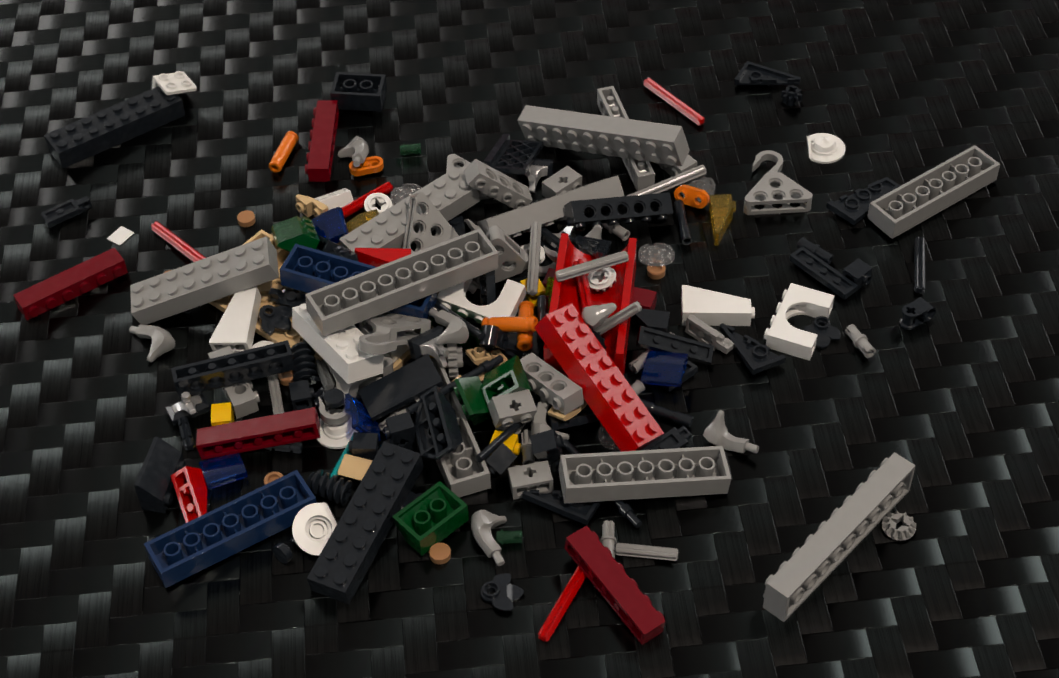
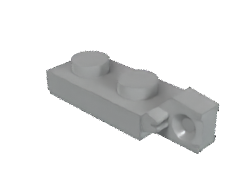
[685,314,734,354]

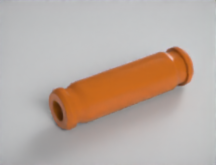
[269,131,299,172]
[517,301,534,351]
[481,316,538,332]

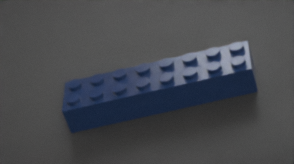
[280,244,437,319]
[144,470,317,588]

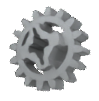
[445,343,463,379]

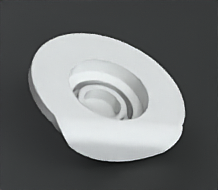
[806,133,845,164]
[316,409,364,449]
[292,502,337,556]

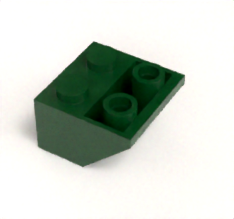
[481,355,532,406]
[453,376,492,426]

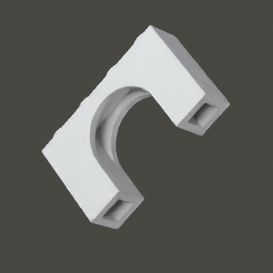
[437,279,527,324]
[764,283,835,361]

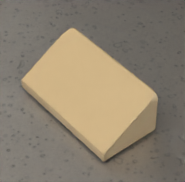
[337,454,373,481]

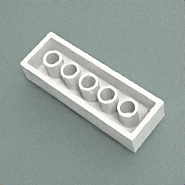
[292,303,384,384]

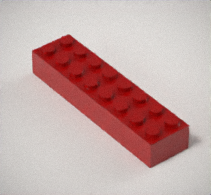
[534,304,664,452]

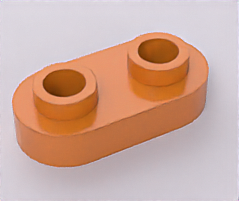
[349,156,384,176]
[674,185,710,208]

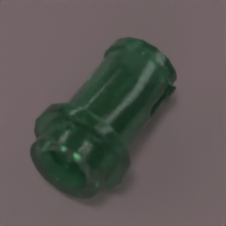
[399,143,421,157]
[496,529,522,546]

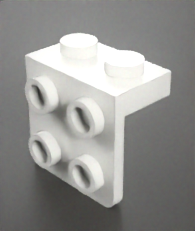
[152,71,197,95]

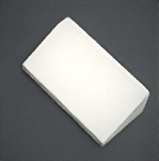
[314,188,354,211]

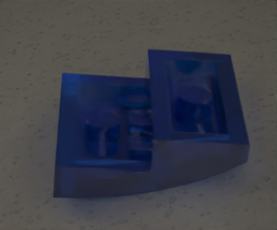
[312,207,348,244]
[641,351,688,387]
[345,393,381,442]
[199,453,248,490]

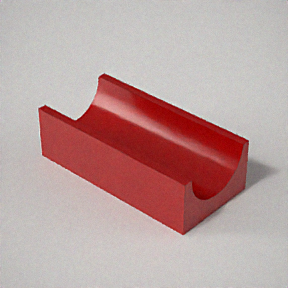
[543,233,637,378]

